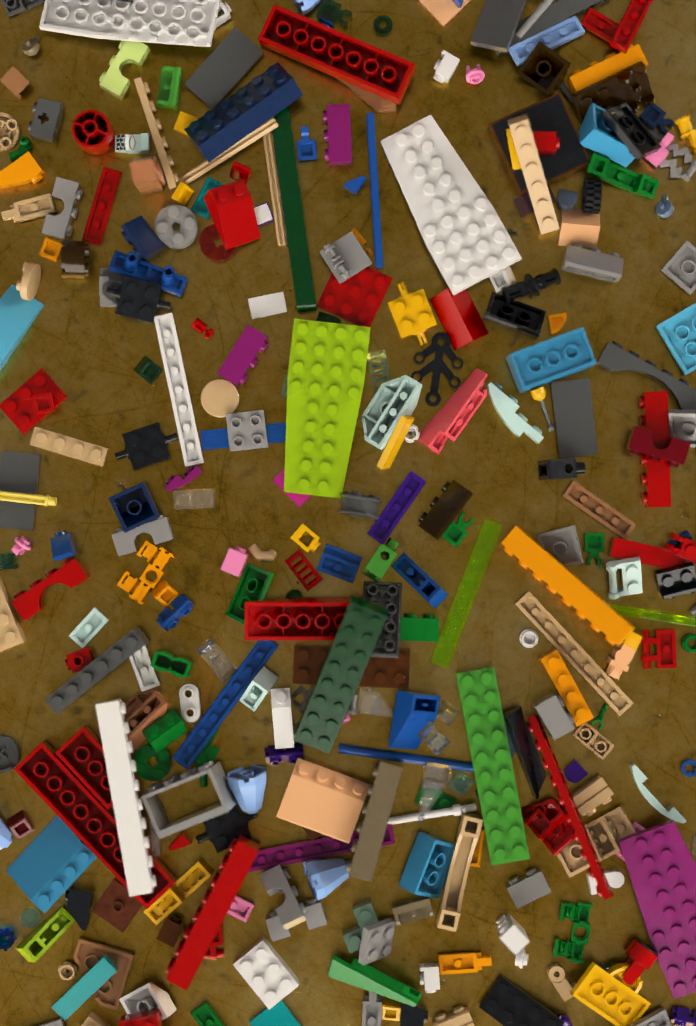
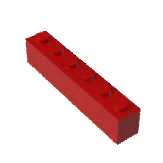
[639,391,671,507]

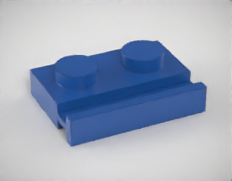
[317,544,362,583]

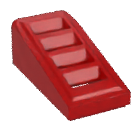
[285,549,323,591]

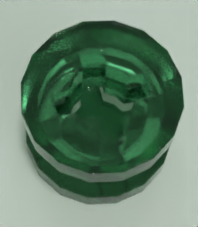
[0,553,16,570]

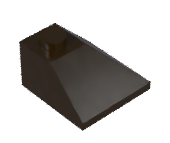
[517,41,571,97]

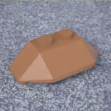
[101,690,168,750]

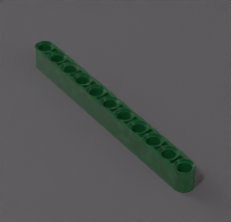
[272,106,317,313]

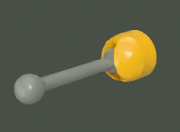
[530,386,556,431]

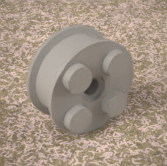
[155,205,198,249]

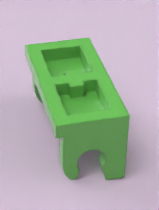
[156,66,183,110]

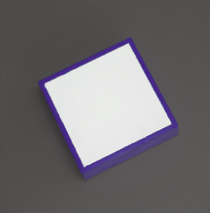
[254,202,274,227]

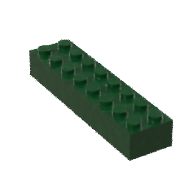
[293,595,388,754]

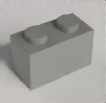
[506,867,551,909]

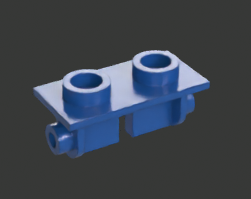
[156,593,195,631]

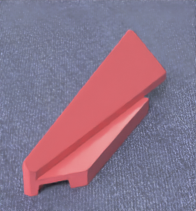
[417,369,488,455]

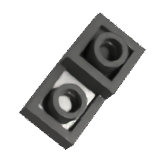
[1,0,45,17]

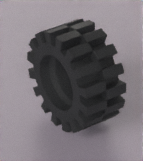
[582,178,602,214]

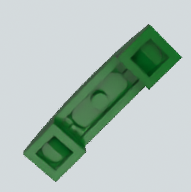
[586,153,660,199]

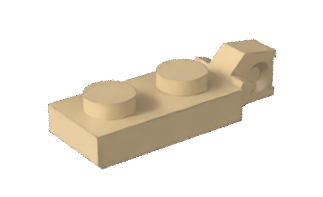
[1,193,56,223]

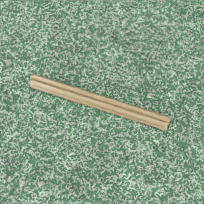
[178,117,278,185]
[263,132,288,246]

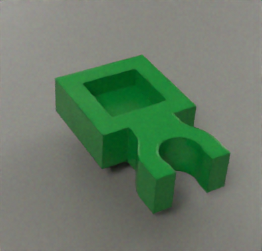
[441,512,474,548]
[584,533,605,566]

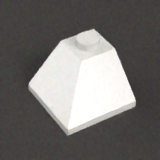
[119,982,177,1020]

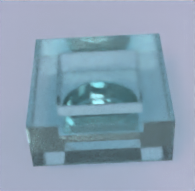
[447,771,474,798]

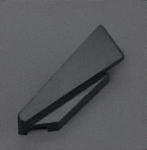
[503,706,547,799]

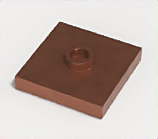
[92,878,142,933]

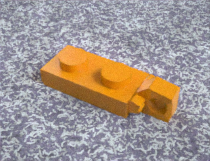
[438,951,492,975]

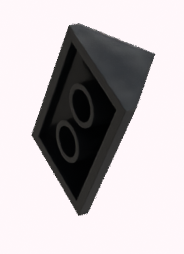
[482,292,546,339]

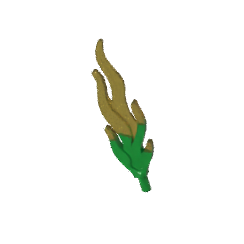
[185,642,221,787]

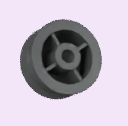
[337,491,382,520]

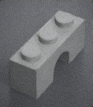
[42,177,83,240]
[111,515,175,557]
[259,864,307,930]
[265,898,328,942]

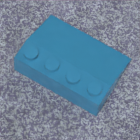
[6,815,97,913]

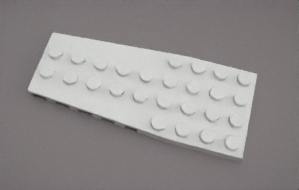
[39,0,221,47]
[381,115,522,296]

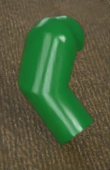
[8,136,32,162]

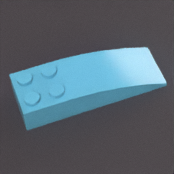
[0,284,44,372]

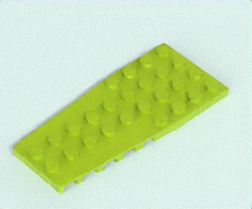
[284,318,371,498]

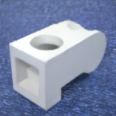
[586,869,625,895]

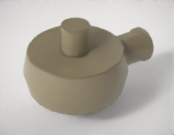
[22,35,41,56]

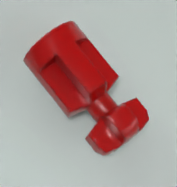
[191,317,214,339]

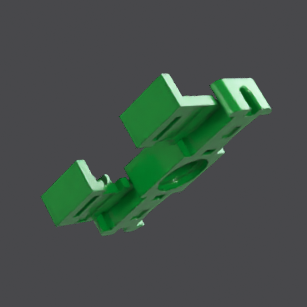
[552,901,594,963]

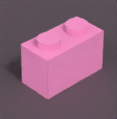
[221,546,249,577]

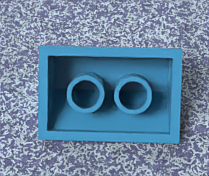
[579,103,635,167]
[399,831,455,899]

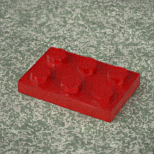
[0,368,68,435]

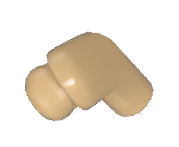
[248,543,277,562]

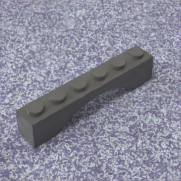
[596,341,696,410]
[45,626,149,715]

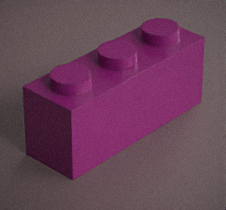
[323,104,352,166]
[217,325,269,387]

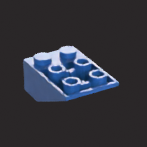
[388,690,440,749]

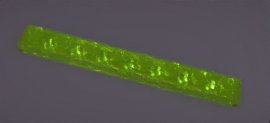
[430,519,503,669]

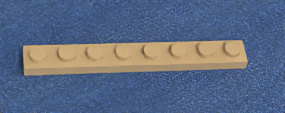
[515,591,634,716]

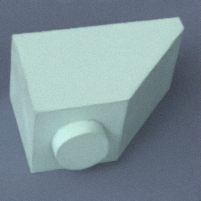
[239,666,279,712]

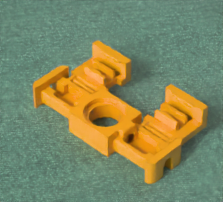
[117,540,174,604]

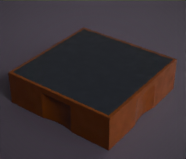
[488,92,590,198]

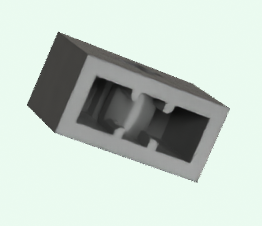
[28,97,64,144]

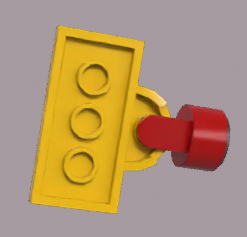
[570,938,658,1026]

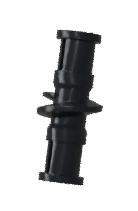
[501,268,561,303]

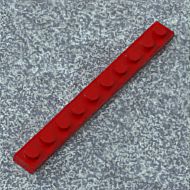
[527,715,614,900]

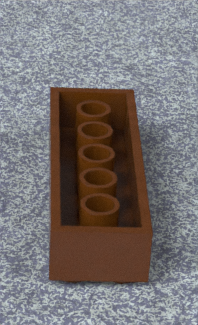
[293,644,410,689]

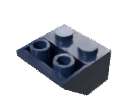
[121,215,166,262]

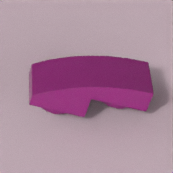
[165,466,203,491]

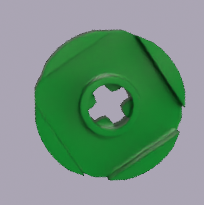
[133,743,172,781]

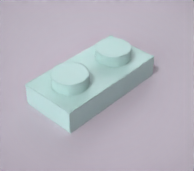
[69,607,109,649]

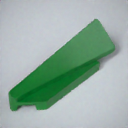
[328,956,423,1007]

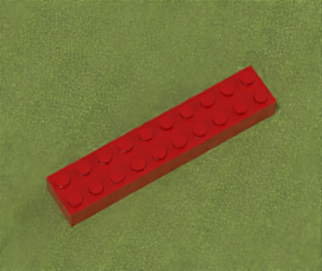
[14,740,177,909]

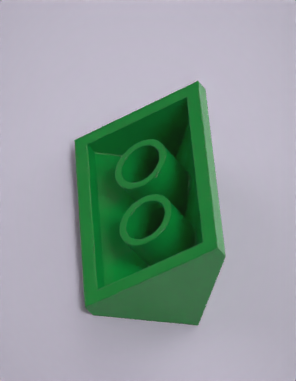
[225,562,275,624]

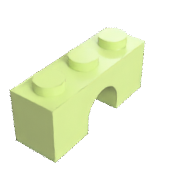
[99,41,150,100]

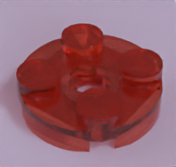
[199,223,237,262]

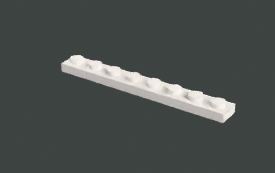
[154,313,204,467]

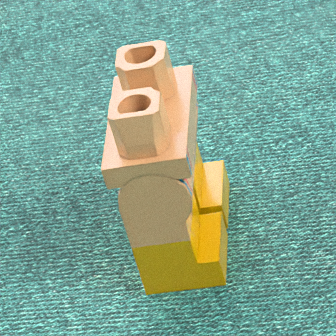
[605,631,642,680]

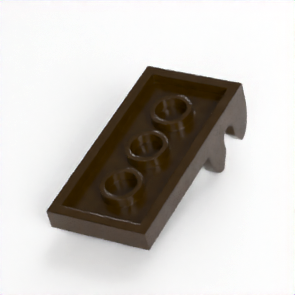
[572,61,655,125]

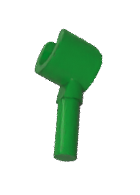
[591,703,609,730]

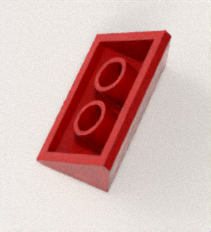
[429,288,489,351]

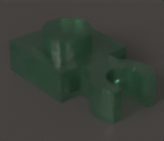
[316,0,352,26]

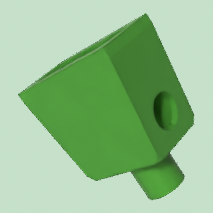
[362,538,399,582]

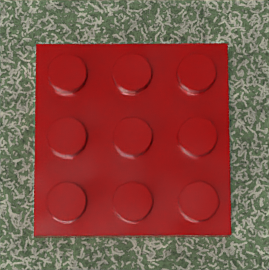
[317,267,393,327]

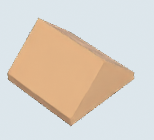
[558,208,600,248]

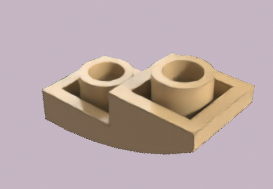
[573,722,615,760]

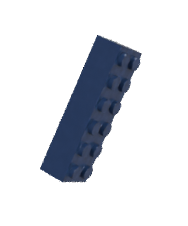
[184,62,303,162]

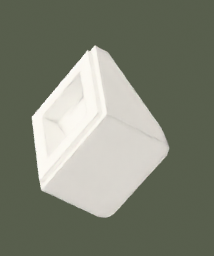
[489,267,517,293]

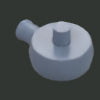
[655,195,674,218]

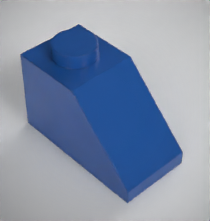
[50,530,78,561]

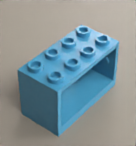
[506,327,597,394]

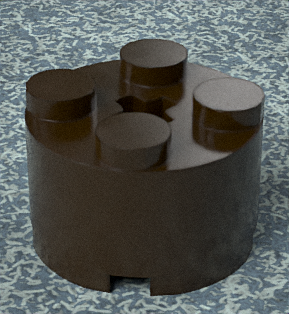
[61,240,89,280]

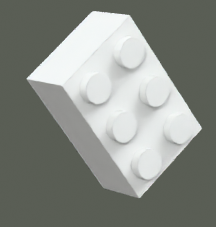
[233,936,300,1009]

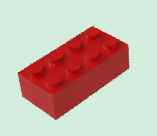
[55,725,137,810]

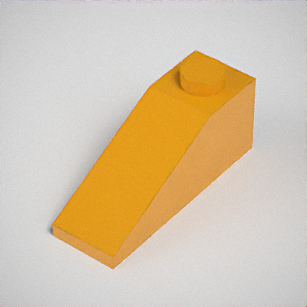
[0,151,45,189]

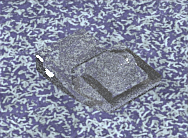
[173,489,215,510]

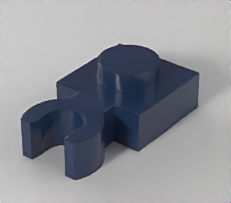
[639,104,675,135]

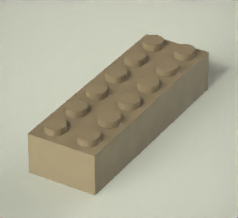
[346,761,403,882]

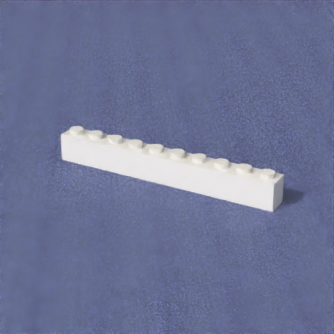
[95,698,157,897]

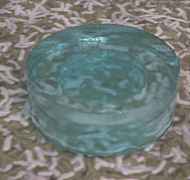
[20,908,41,928]

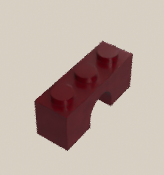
[626,426,691,468]

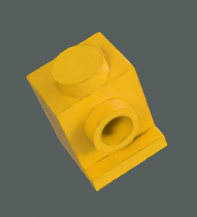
[290,523,321,552]

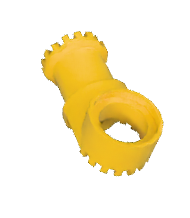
[674,114,696,153]

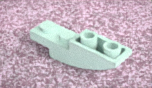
[487,382,544,444]

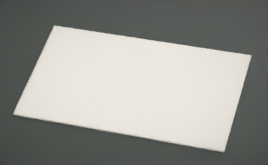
[248,292,287,319]

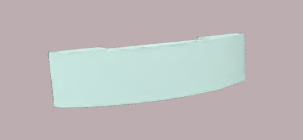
[629,762,686,824]

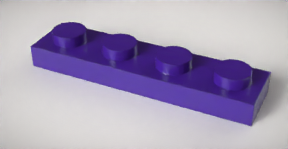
[367,471,426,544]

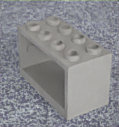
[141,760,237,839]

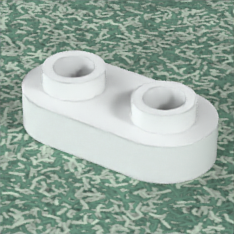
[179,684,201,722]

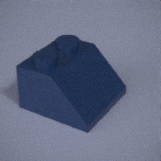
[108,481,160,533]

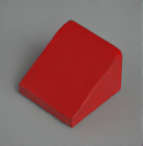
[229,161,252,184]
[168,832,193,851]

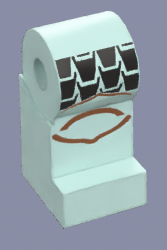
[115,133,151,154]

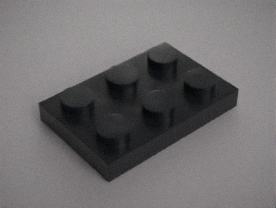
[602,103,661,160]

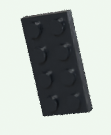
[479,975,564,1026]

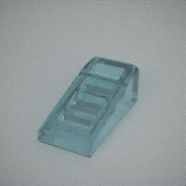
[367,350,391,393]

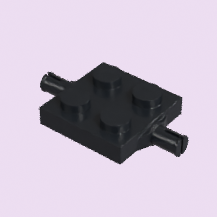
[105,275,171,323]
[114,422,179,471]
[196,803,258,853]

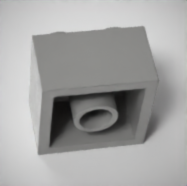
[532,692,575,740]

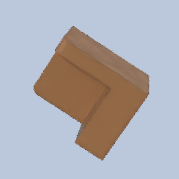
[0,66,29,99]

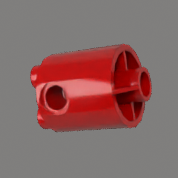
[71,109,115,155]

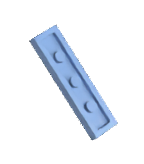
[508,15,585,67]

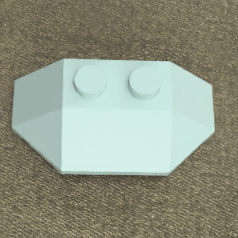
[362,375,422,450]

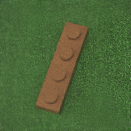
[562,480,636,540]

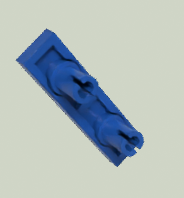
[108,250,188,297]

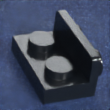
[655,562,696,599]

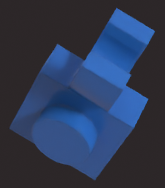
[296,126,317,161]

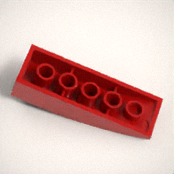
[244,597,360,640]

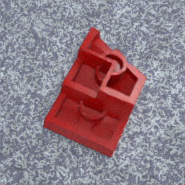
[521,798,575,856]

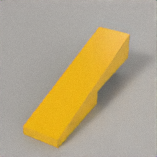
[143,857,215,925]

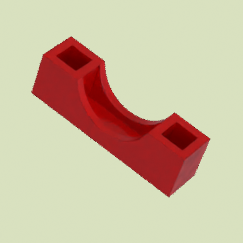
[11,557,90,621]

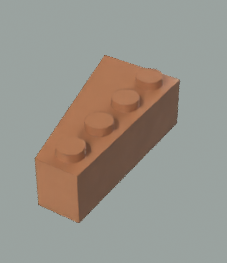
[130,154,166,195]

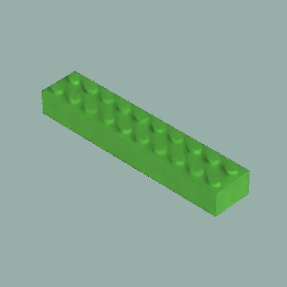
[455,667,530,866]

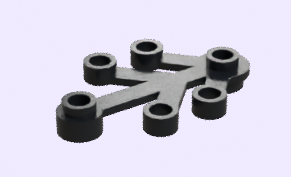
[411,332,463,407]

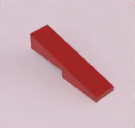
[609,537,686,568]

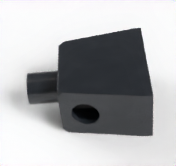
[538,458,586,480]

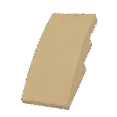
[557,806,636,878]

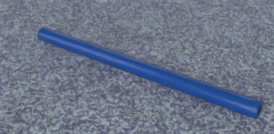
[338,744,473,772]

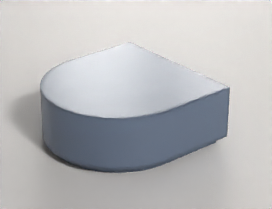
[557,189,578,210]

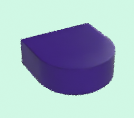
[564,759,588,783]

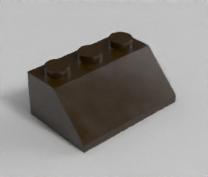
[418,480,473,540]

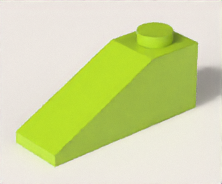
[16,906,75,962]

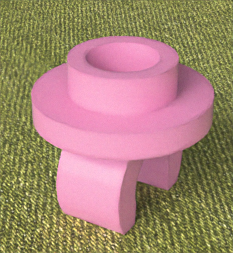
[465,64,485,84]
[11,536,32,555]

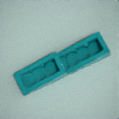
[51,954,119,1021]

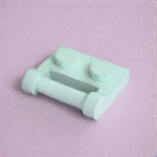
[606,557,643,600]

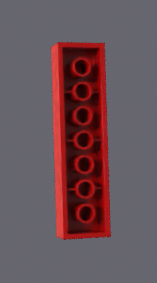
[258,4,416,105]
[165,835,260,991]

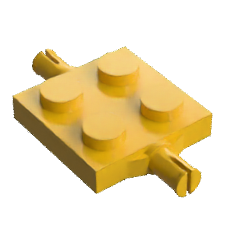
[388,282,437,346]

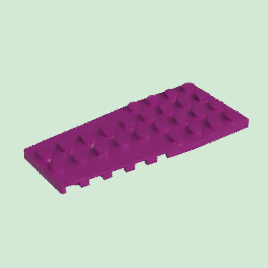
[619,820,696,999]

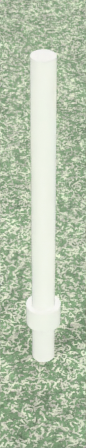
[387,803,477,825]

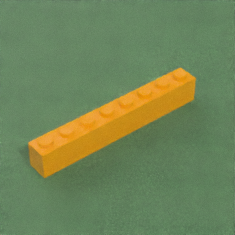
[501,526,635,645]

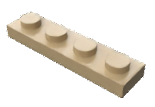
[29,427,109,467]

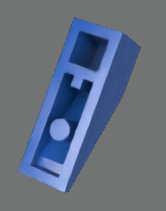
[391,553,448,609]

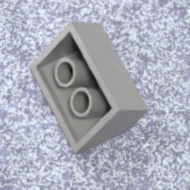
[560,243,624,283]

